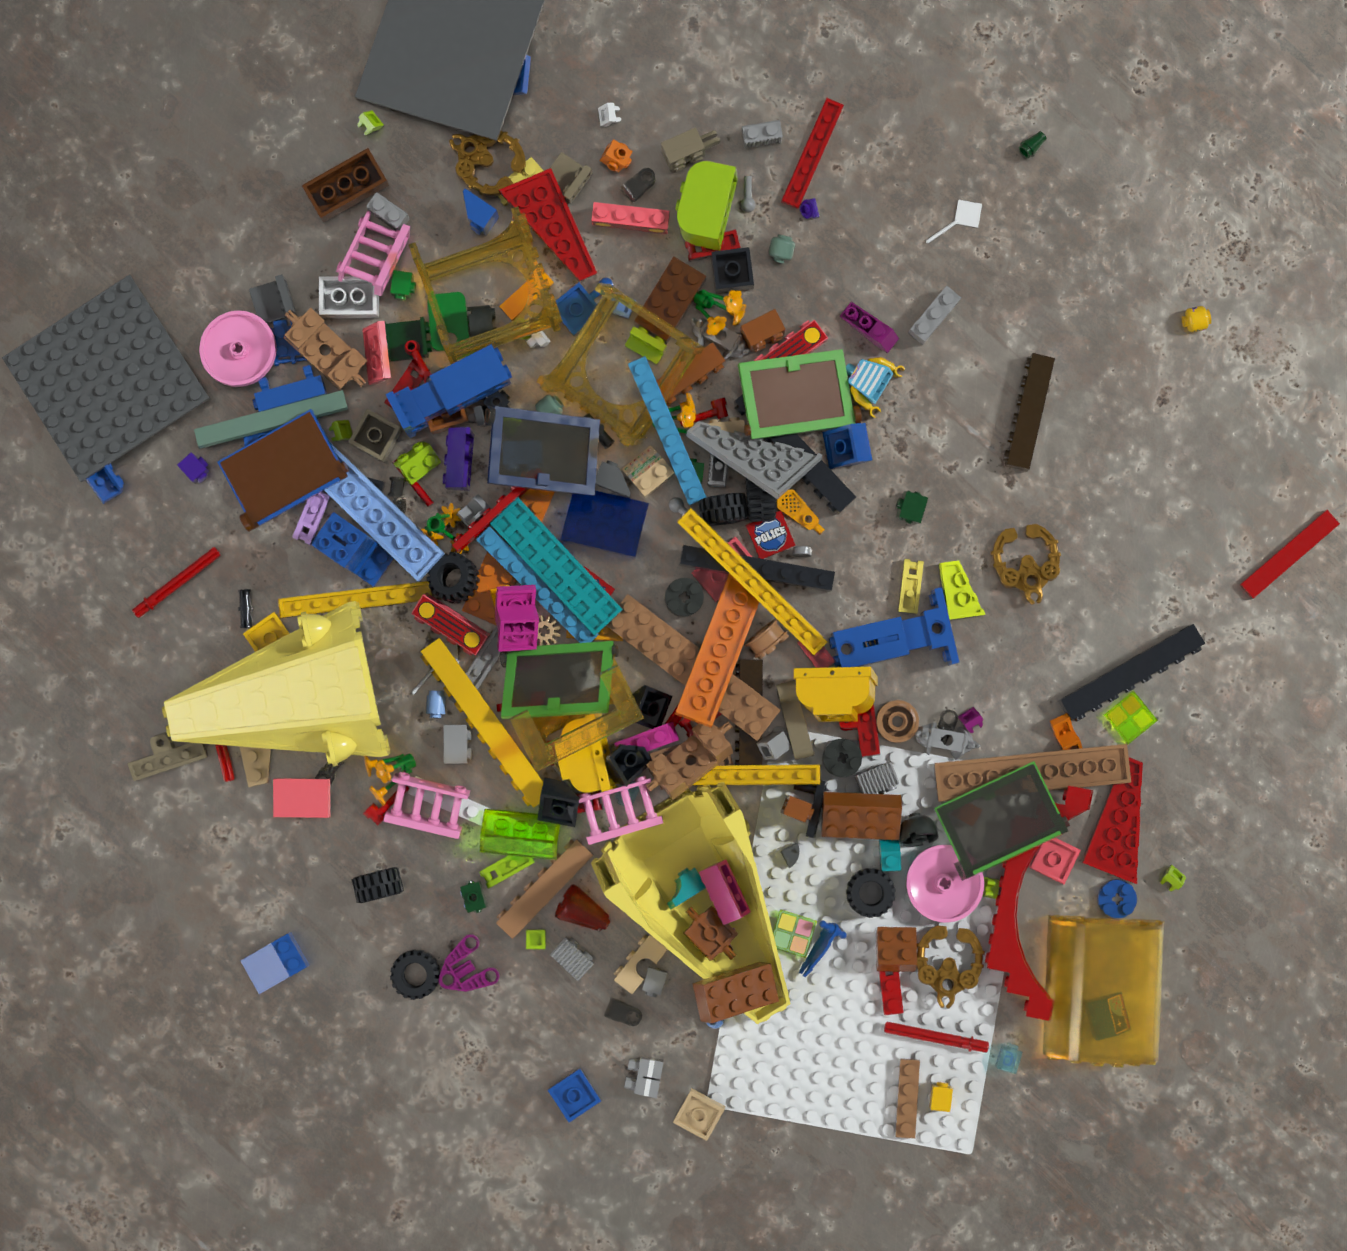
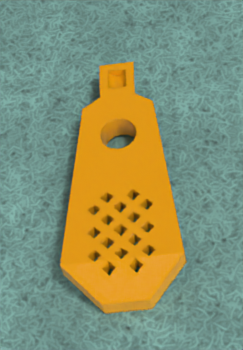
[777,490,825,535]

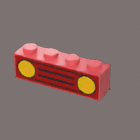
[591,202,670,234]
[754,320,828,361]
[411,593,491,656]

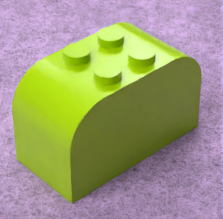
[675,161,738,251]

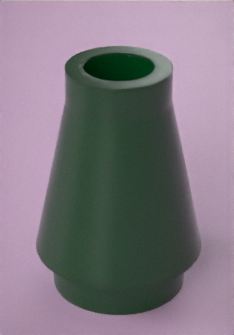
[1019,131,1047,158]

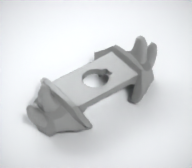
[691,318,751,360]
[915,722,980,760]

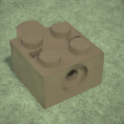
[661,127,721,172]

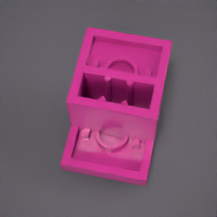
[494,585,539,652]

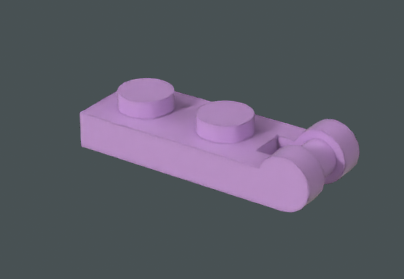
[293,492,331,545]

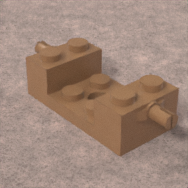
[283,308,367,391]
[646,721,733,800]

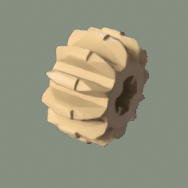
[537,615,561,646]

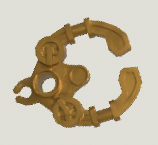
[449,131,526,197]
[990,524,1061,605]
[917,925,985,1009]

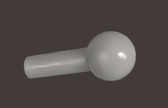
[740,176,756,213]
[669,497,687,515]

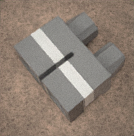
[624,1057,664,1099]

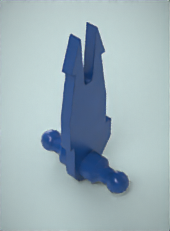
[799,920,847,977]

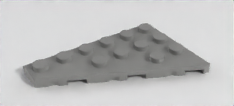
[686,421,822,499]

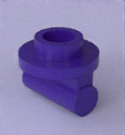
[800,198,820,219]

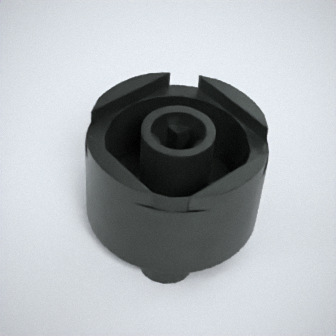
[467,305,498,345]
[664,578,704,617]
[822,738,862,777]

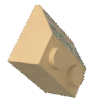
[621,445,675,499]

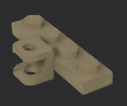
[127,732,208,781]

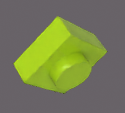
[526,929,546,949]

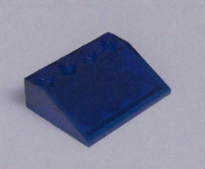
[561,490,649,559]

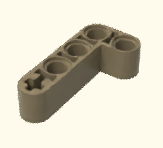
[776,680,814,760]

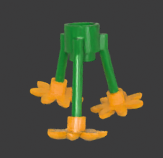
[421,503,469,554]

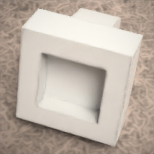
[598,103,621,127]
[526,327,551,348]

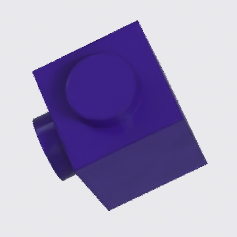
[177,452,209,484]

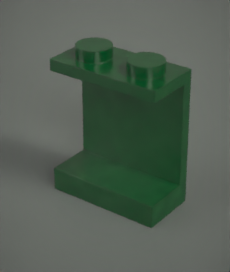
[385,317,432,362]

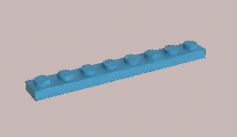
[627,356,706,505]
[476,526,599,643]

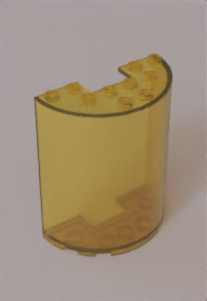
[1043,915,1164,1068]

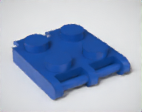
[271,320,306,366]

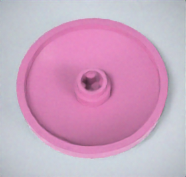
[199,311,277,387]
[906,845,984,923]

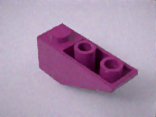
[840,302,899,353]

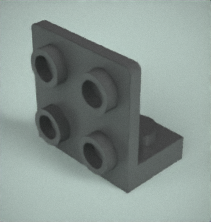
[249,274,297,323]

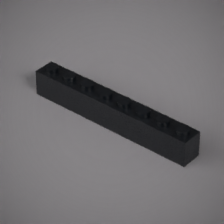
[734,394,856,514]
[679,545,835,592]
[1058,624,1205,722]

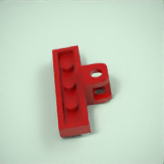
[839,704,880,757]

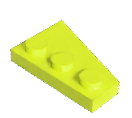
[939,560,986,620]

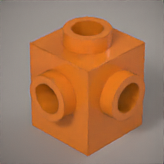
[599,139,633,173]

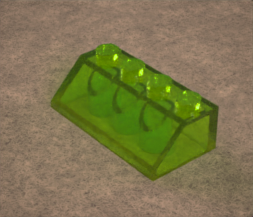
[479,809,560,860]

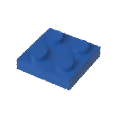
[548,1068,601,1122]

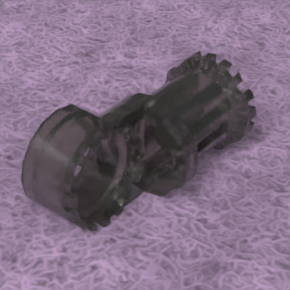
[387,477,406,514]
[937,709,958,745]
[315,761,344,787]

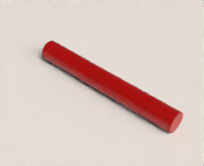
[392,459,434,507]

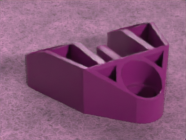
[439,934,500,992]

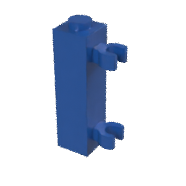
[252,365,327,412]

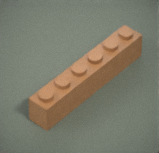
[496,839,594,939]

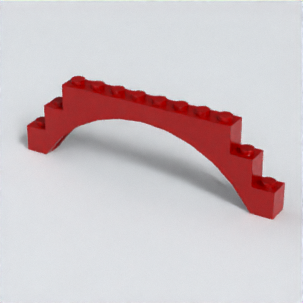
[985,786,1093,1021]

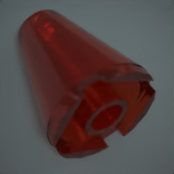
[555,884,610,932]

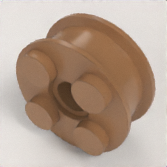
[744,618,789,660]
[876,700,919,743]

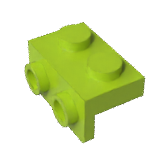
[625,326,667,364]
[393,441,441,485]

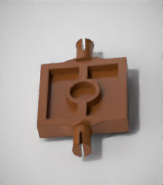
[684,906,738,961]

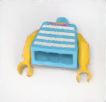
[846,357,905,418]

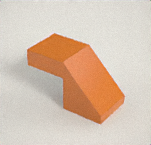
[1050,713,1083,750]

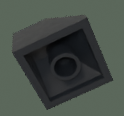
[619,685,673,729]
[537,777,580,827]

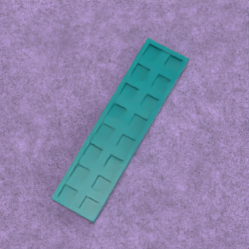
[490,497,623,636]

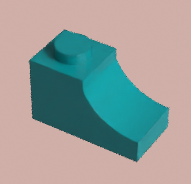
[667,868,706,910]

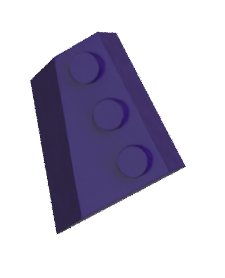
[442,427,475,491]

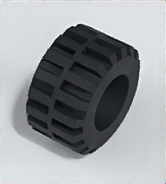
[746,478,776,522]
[698,493,749,526]
[427,552,480,604]
[352,867,404,903]
[846,868,896,918]
[390,949,440,1000]

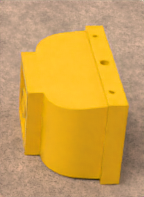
[794,667,878,722]
[554,713,618,793]

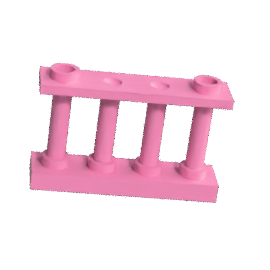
[336,211,410,296]
[383,772,471,839]
[579,776,664,845]

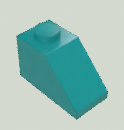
[879,839,901,871]

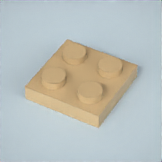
[673,1088,726,1141]

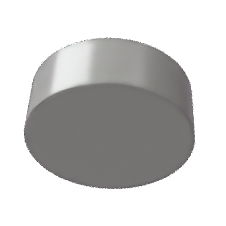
[793,546,812,557]

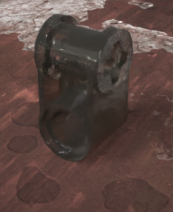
[620,168,656,203]
[604,997,642,1026]

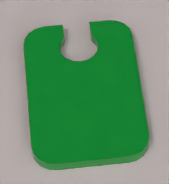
[427,292,470,351]

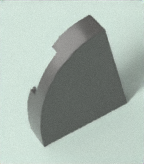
[780,843,799,868]

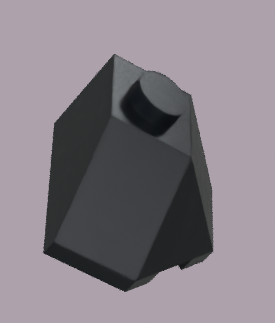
[606,744,652,787]

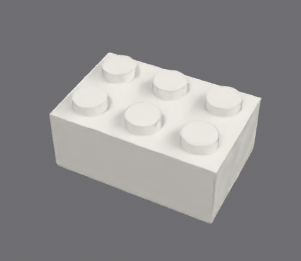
[319,276,379,318]

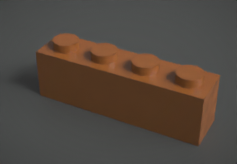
[656,342,726,406]
[780,795,814,822]

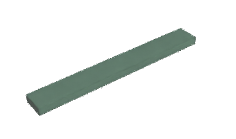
[194,390,348,449]

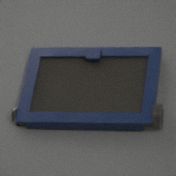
[485,406,604,496]

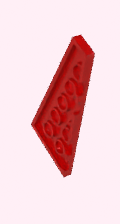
[499,168,597,282]
[1082,757,1143,884]

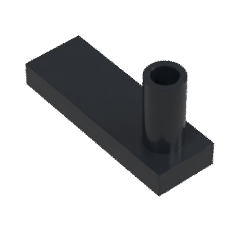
[793,780,828,838]

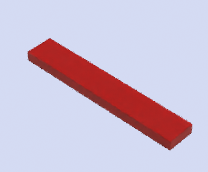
[781,98,844,209]
[1240,510,1340,599]

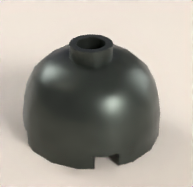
[899,813,939,847]

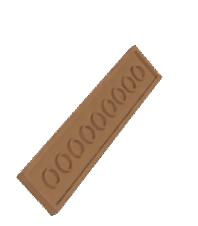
[606,594,781,741]
[934,744,1131,802]

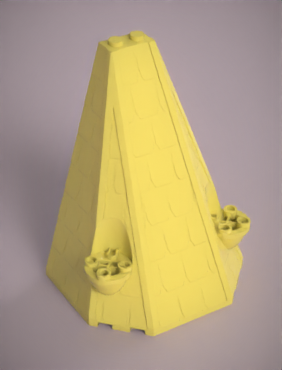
[162,601,391,767]
[591,782,791,1024]

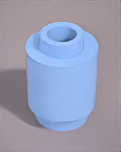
[426,691,446,718]

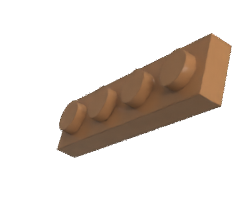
[895,1058,920,1139]

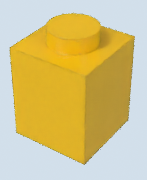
[929,1082,953,1112]

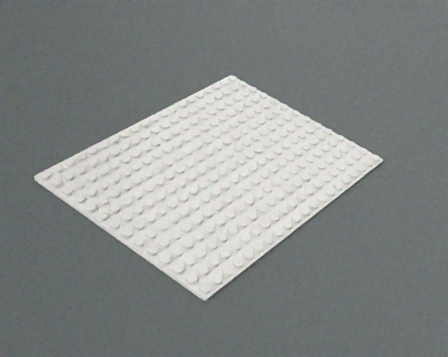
[707,726,1035,1154]

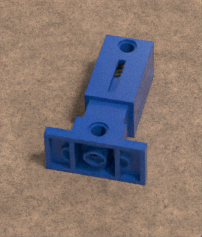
[385,344,512,439]
[311,512,394,587]
[828,587,960,667]

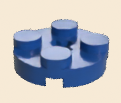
[1097,879,1137,918]

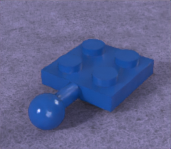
[550,278,614,336]

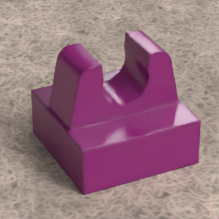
[958,707,983,733]

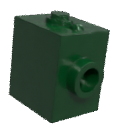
[896,490,928,524]
[460,880,488,913]

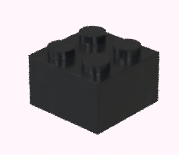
[711,247,754,293]

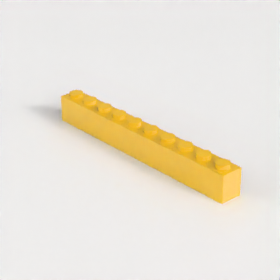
[420,638,543,808]

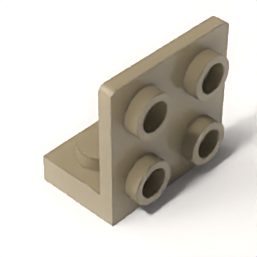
[550,152,593,204]

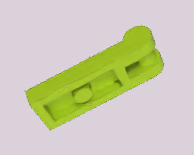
[479,846,535,889]

